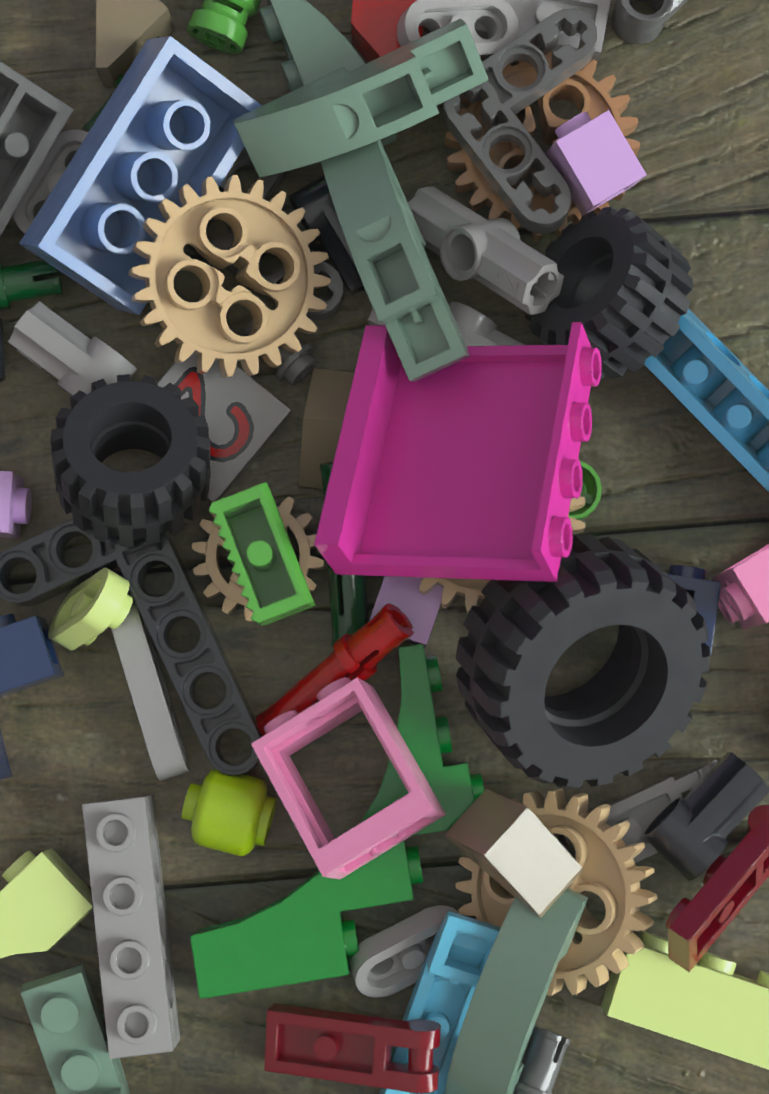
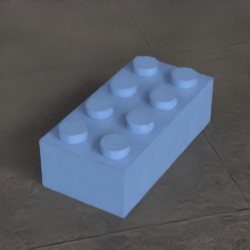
[19,36,262,315]

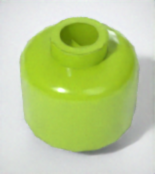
[181,769,277,856]

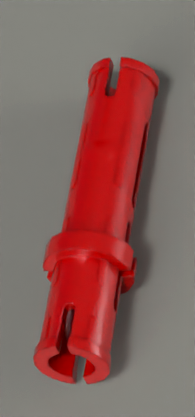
[256,603,414,736]

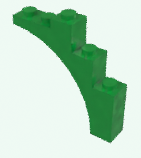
[190,644,484,999]

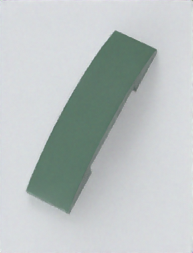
[445,888,588,1094]

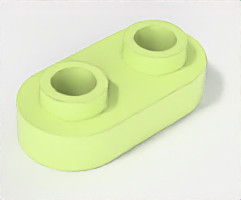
[48,568,133,651]

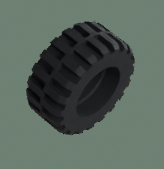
[456,534,710,788]

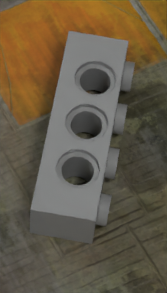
[82,794,180,1059]

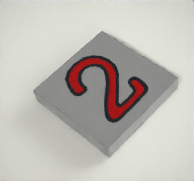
[151,353,292,502]

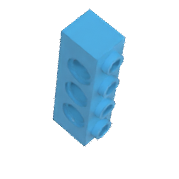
[645,308,769,492]

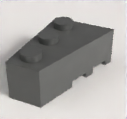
[0,61,73,236]

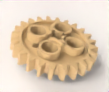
[128,175,331,378]
[456,788,657,996]

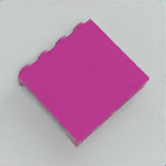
[314,322,602,582]

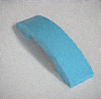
[379,911,501,1094]

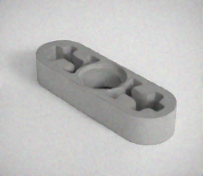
[111,603,190,781]

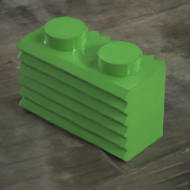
[209,482,315,626]

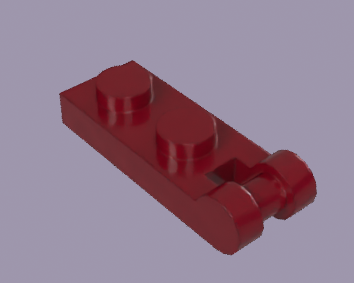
[666,805,769,972]
[264,1003,441,1093]

